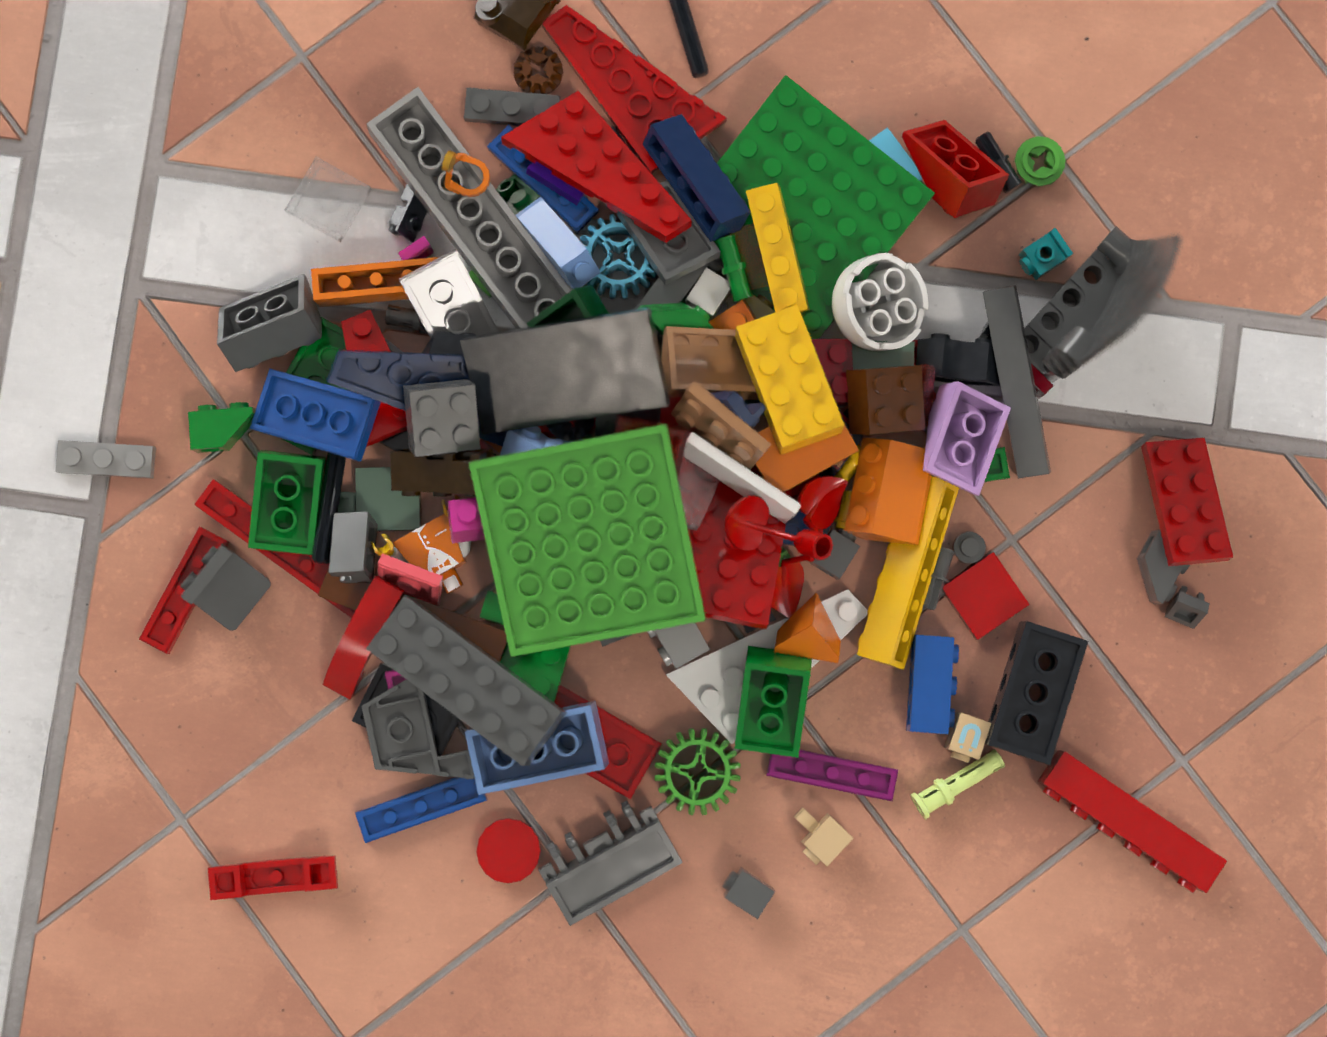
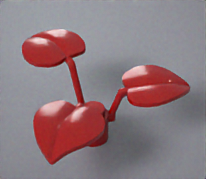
[725,476,848,618]

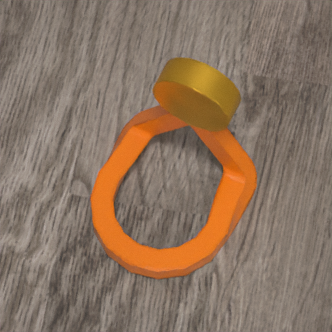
[441,150,490,197]

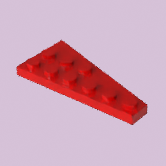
[542,5,727,174]

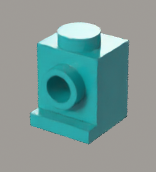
[1018,228,1073,280]

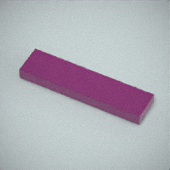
[766,750,898,801]

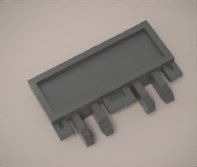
[538,800,683,926]

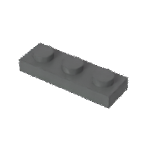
[464,88,561,126]

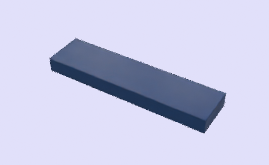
[487,124,599,234]
[355,777,488,843]

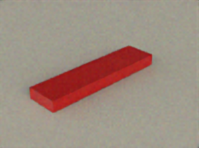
[139,526,230,654]

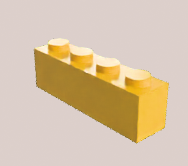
[746,183,810,312]

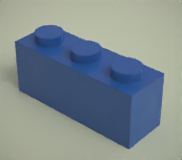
[906,635,959,734]

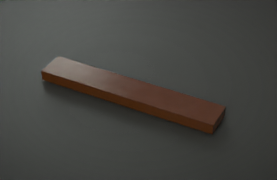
[318,568,507,662]

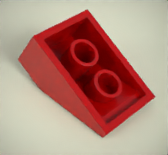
[901,120,1009,218]

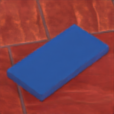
[250,368,381,462]

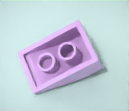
[923,381,1011,496]

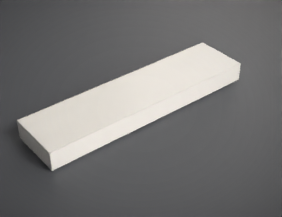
[677,433,801,524]

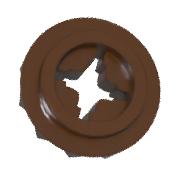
[514,46,563,94]

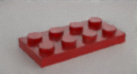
[1141,437,1233,566]

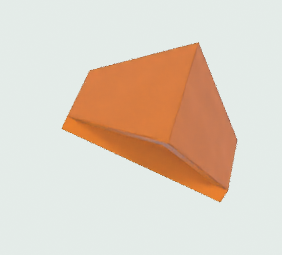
[774,593,841,663]

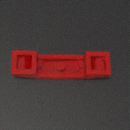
[323,575,404,700]
[208,855,338,900]

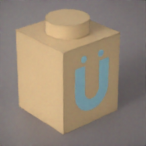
[944,712,992,763]

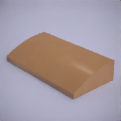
[661,326,759,400]

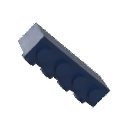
[642,114,751,242]

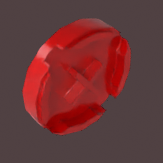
[476,818,541,883]

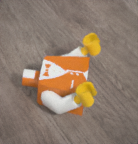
[371,495,471,594]

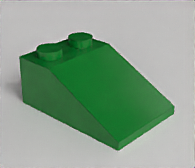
[248,450,326,555]
[734,646,812,758]

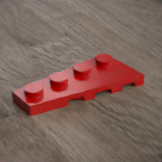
[341,310,407,447]

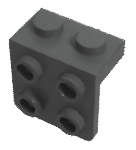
[180,544,271,631]

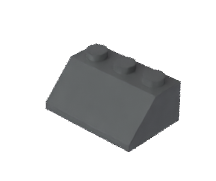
[217,274,322,372]

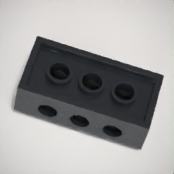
[985,621,1088,765]

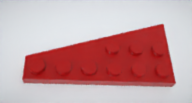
[501,90,692,243]

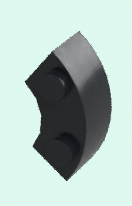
[916,333,1000,386]

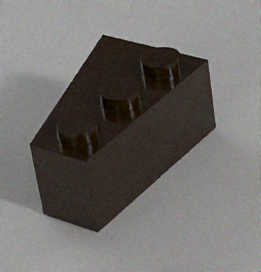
[390,449,493,497]

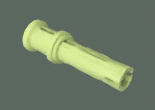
[910,749,1005,819]

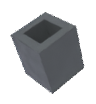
[810,528,860,580]
[722,867,775,919]

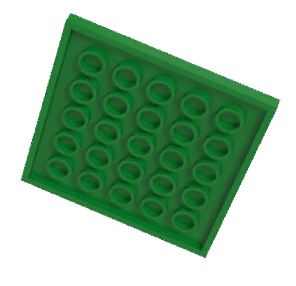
[714,75,935,339]

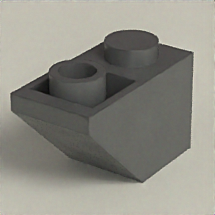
[1137,529,1190,605]

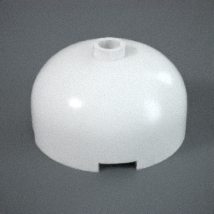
[832,253,928,351]

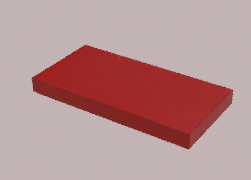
[555,685,662,800]

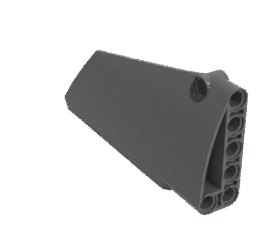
[1024,226,1181,383]

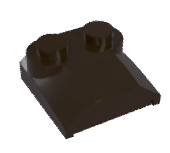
[474,0,561,51]

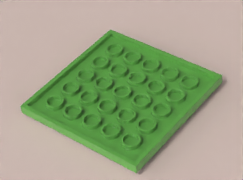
[469,423,706,657]

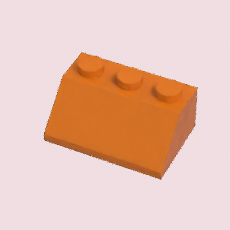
[844,438,932,545]

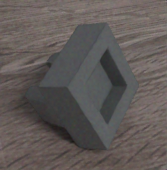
[1165,586,1210,629]

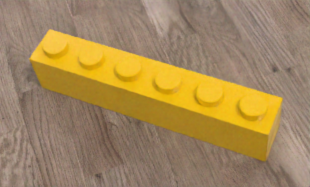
[857,476,959,670]

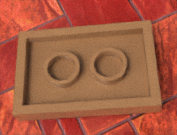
[671,381,771,470]

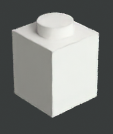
[686,267,731,320]

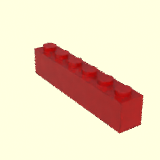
[1037,750,1227,894]

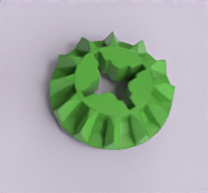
[1014,136,1065,187]

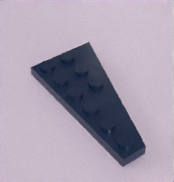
[327,350,507,447]

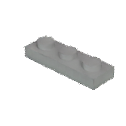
[55,440,156,479]

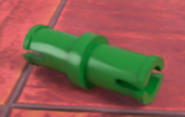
[715,235,753,302]

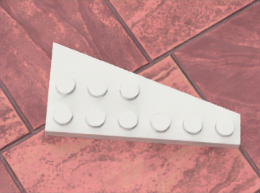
[666,589,868,744]

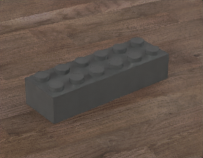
[366,596,567,766]

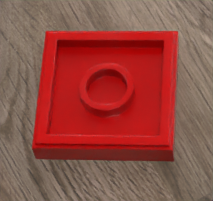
[942,552,1030,640]

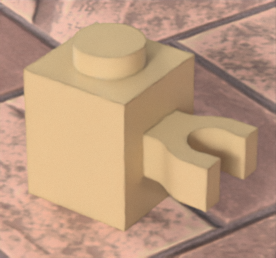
[794,807,854,866]

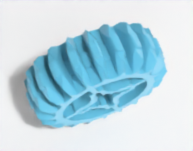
[580,214,657,299]

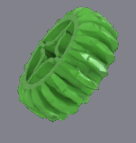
[655,728,741,815]

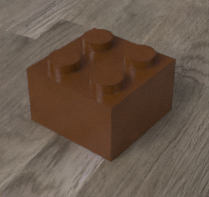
[846,365,925,435]

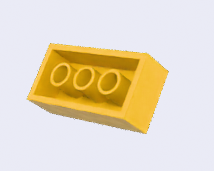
[735,305,844,455]

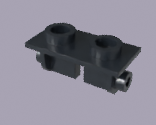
[388,185,428,243]

